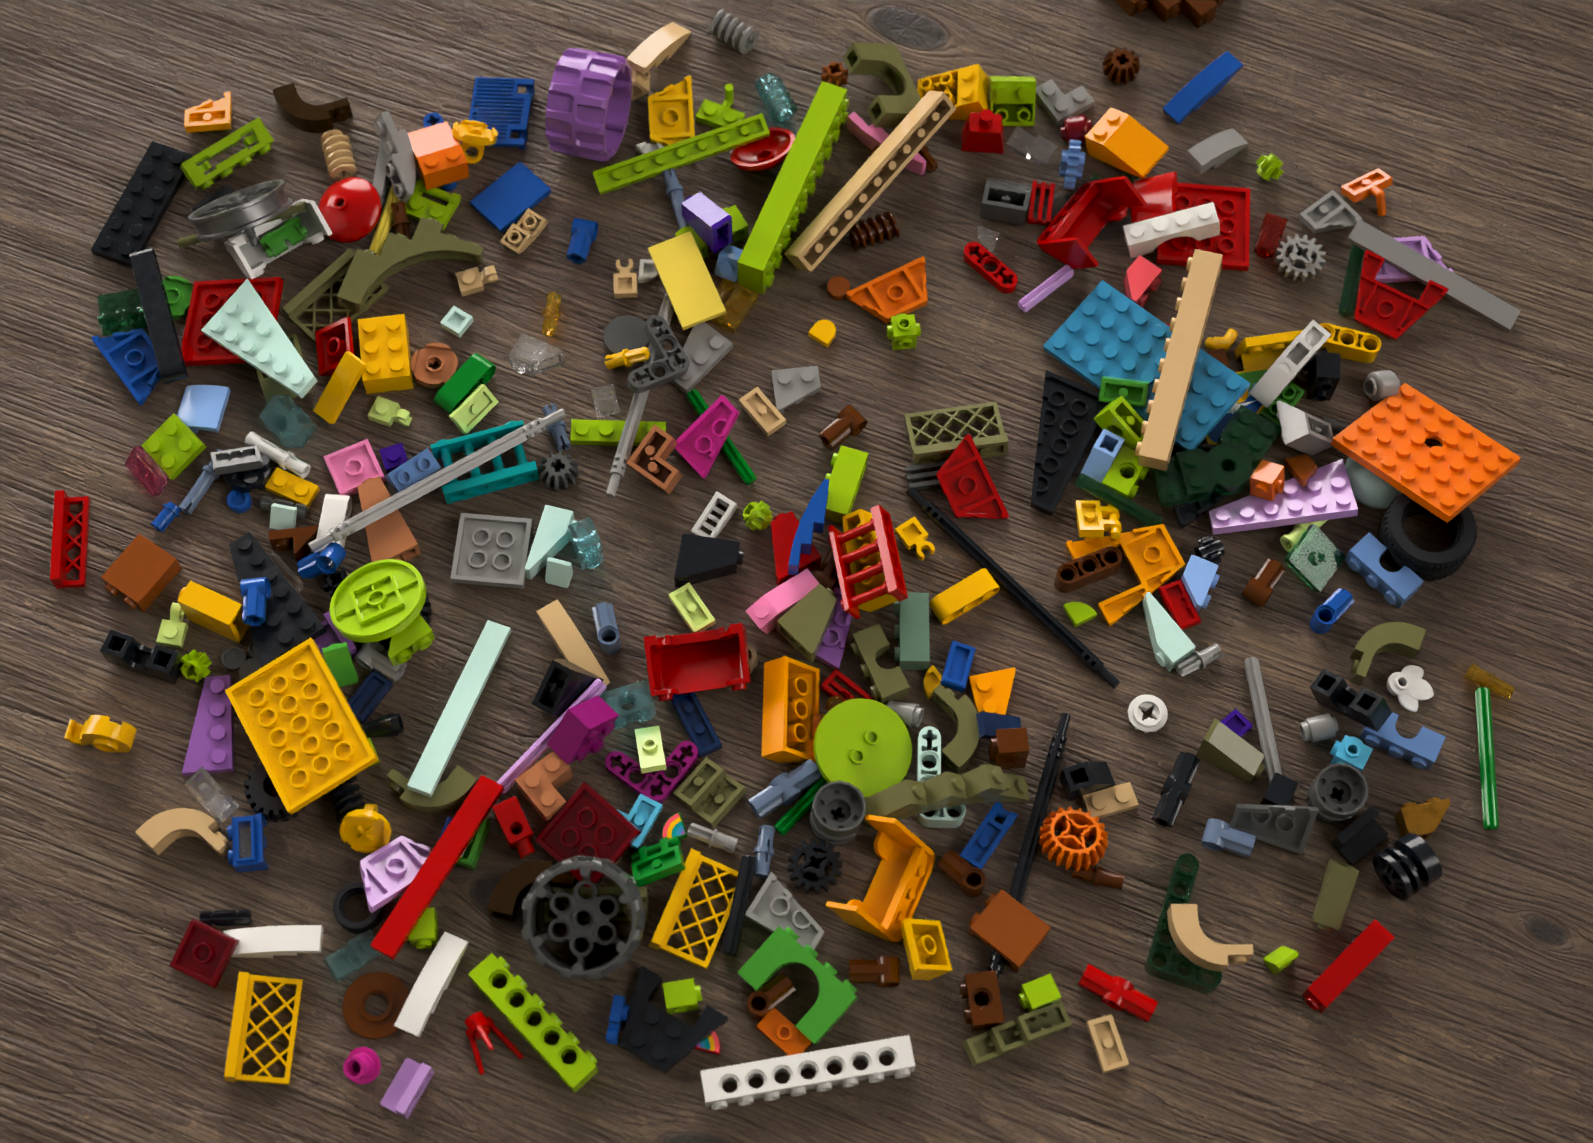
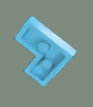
[618,794,663,851]

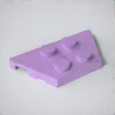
[1375,236,1454,283]
[360,836,431,913]

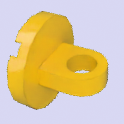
[452,120,498,164]
[339,803,392,853]

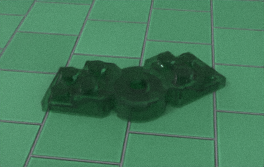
[1151,405,1282,507]

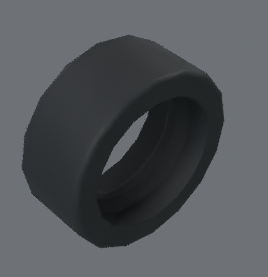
[333,882,384,934]

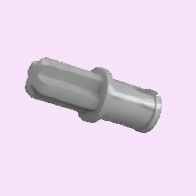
[1175,643,1223,677]
[687,823,738,854]

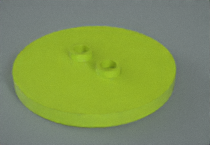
[329,559,427,643]
[813,698,912,799]

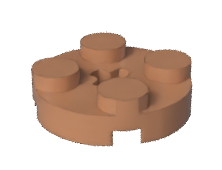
[411,343,459,388]

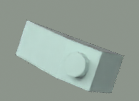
[525,505,577,580]
[1142,592,1196,672]

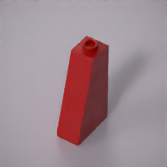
[1302,919,1395,1013]

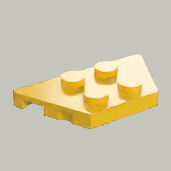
[648,76,695,147]

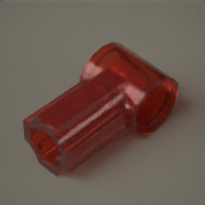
[1253,212,1288,259]

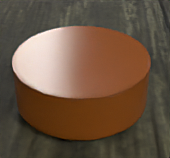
[827,276,850,300]

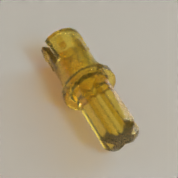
[541,292,562,336]
[1464,663,1515,699]

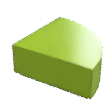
[1063,602,1097,627]

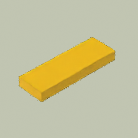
[313,351,367,424]

